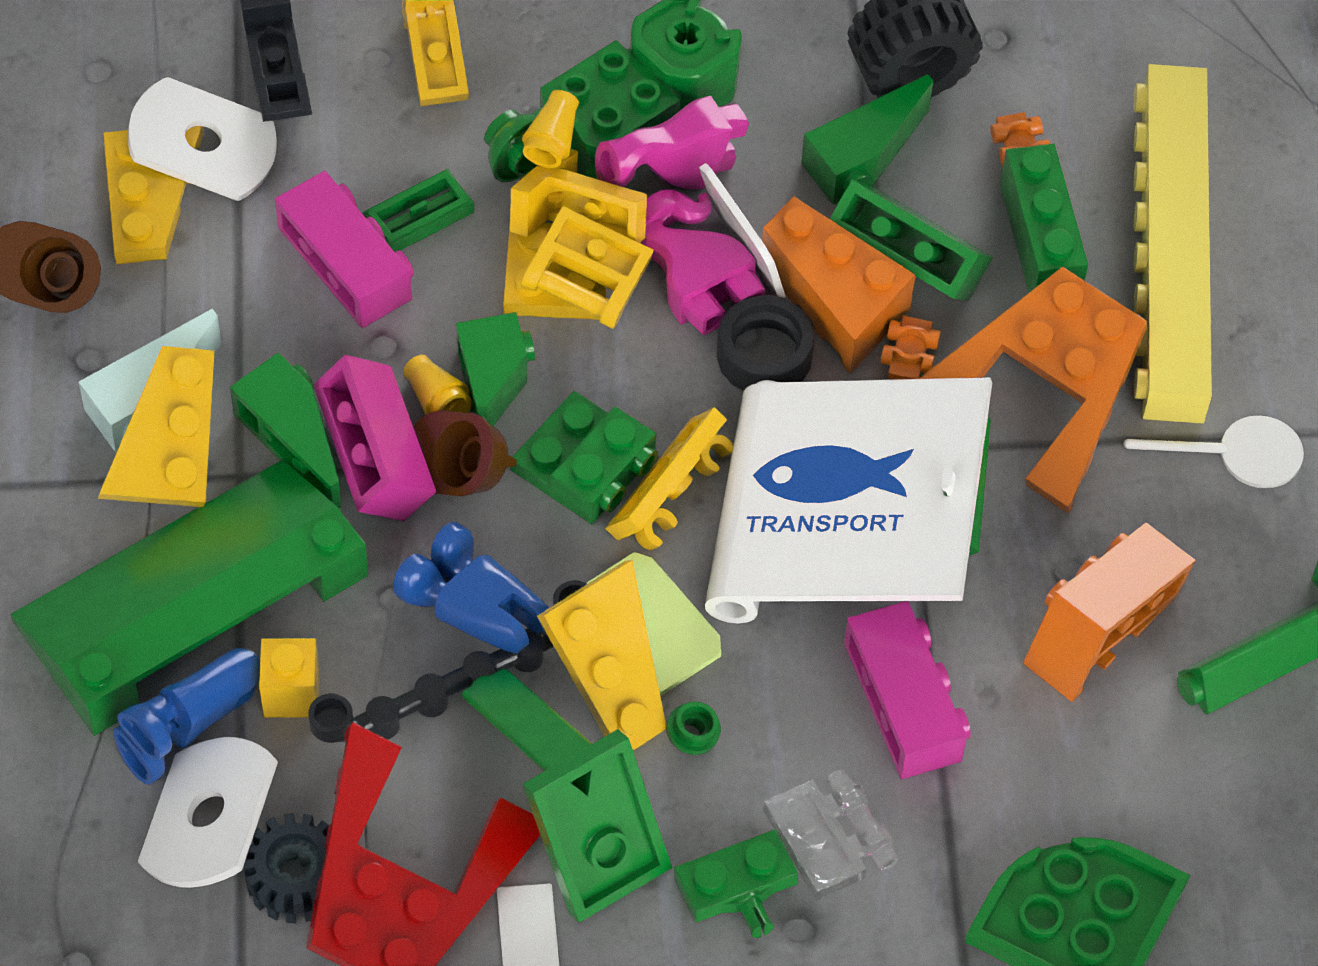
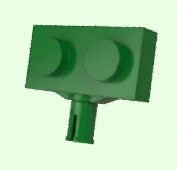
[674,829,798,938]

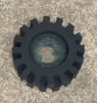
[243,813,329,923]

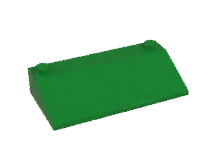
[10,459,368,736]

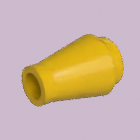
[522,90,579,168]
[403,354,472,415]

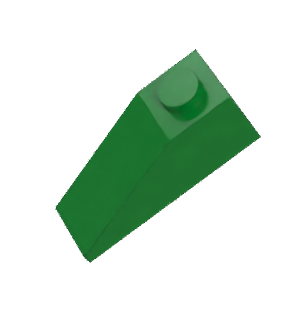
[801,74,933,205]
[230,352,341,509]

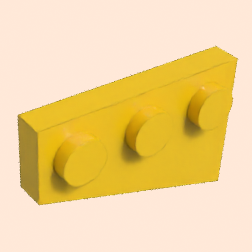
[103,126,204,265]
[98,346,215,507]
[537,560,666,750]

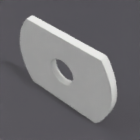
[127,77,277,201]
[138,737,278,888]

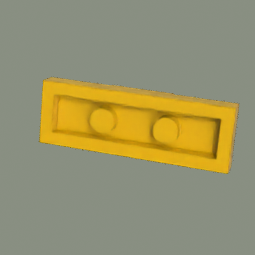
[605,407,733,551]

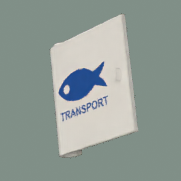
[705,377,992,624]

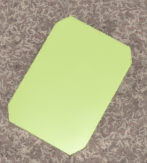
[587,552,721,696]

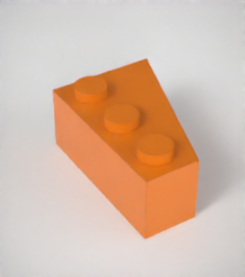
[762,196,915,374]
[1023,523,1196,702]

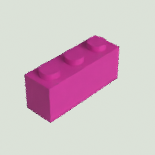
[275,170,414,329]
[313,355,437,521]
[844,601,971,780]

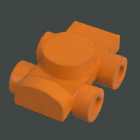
[990,112,1050,166]
[880,315,941,380]

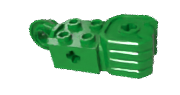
[484,0,742,183]

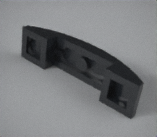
[240,0,312,122]

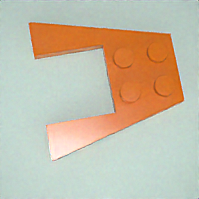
[919,267,1147,514]

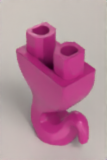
[595,96,749,189]
[641,190,765,335]

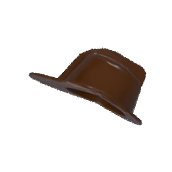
[0,221,101,313]
[413,411,517,497]

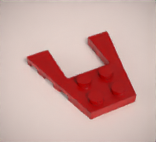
[306,722,540,966]

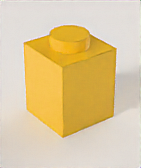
[259,638,320,718]

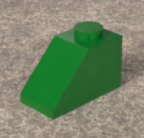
[456,312,535,426]

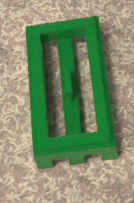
[363,168,474,252]

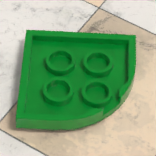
[965,837,1191,966]

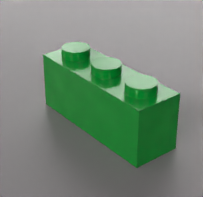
[1000,143,1088,293]
[830,180,993,301]

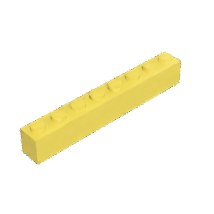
[1133,64,1212,424]

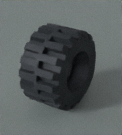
[847,0,983,98]

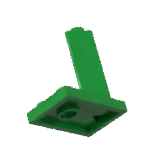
[1177,562,1318,715]
[462,668,672,923]

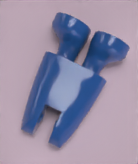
[393,522,549,654]
[113,648,260,785]

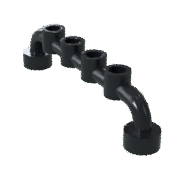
[308,580,587,743]

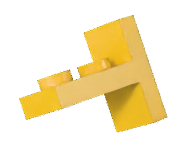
[402,0,469,106]
[510,149,647,243]

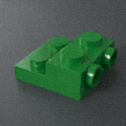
[510,390,658,525]

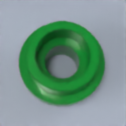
[666,701,721,755]

